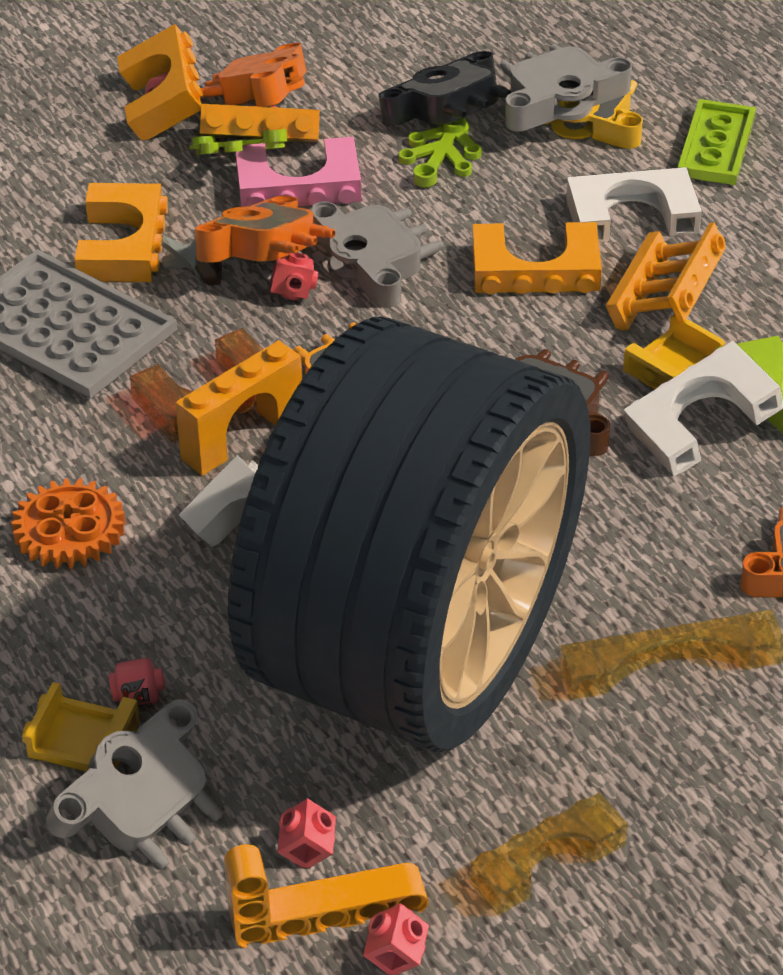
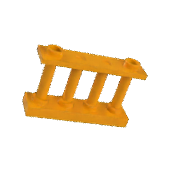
[606,222,726,331]

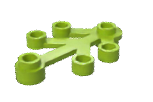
[399,118,482,188]
[189,129,287,155]

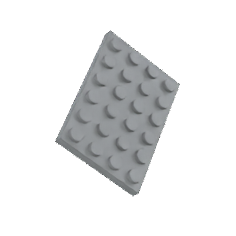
[0,249,178,399]

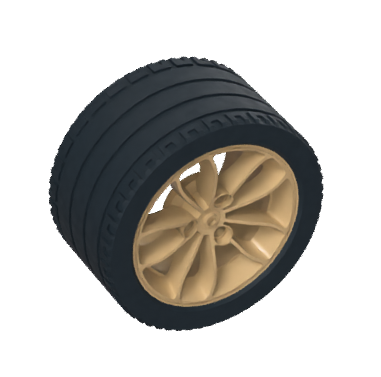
[228,316,591,752]

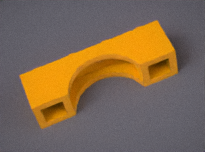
[200,104,320,143]

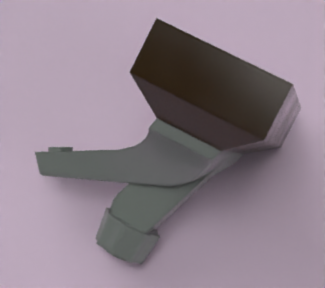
[161,235,223,285]

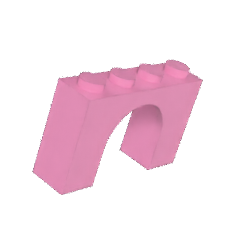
[235,137,361,207]

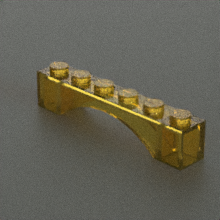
[559,609,783,700]

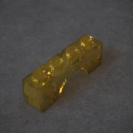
[470,792,628,916]

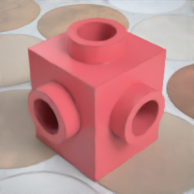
[270,252,318,300]
[277,798,336,868]
[363,904,429,975]

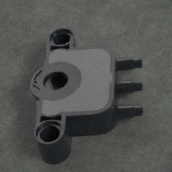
[378,51,512,126]

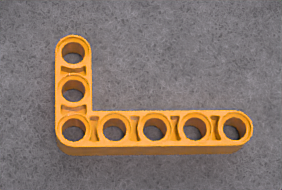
[224,844,429,948]

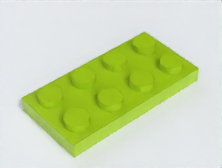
[677,99,756,185]

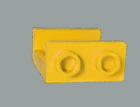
[623,314,725,389]
[22,682,140,771]

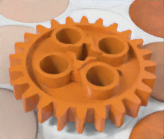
[11,478,126,569]

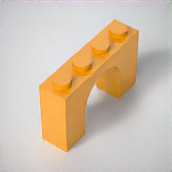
[117,24,203,141]
[74,183,168,282]
[472,222,602,294]
[175,340,302,476]

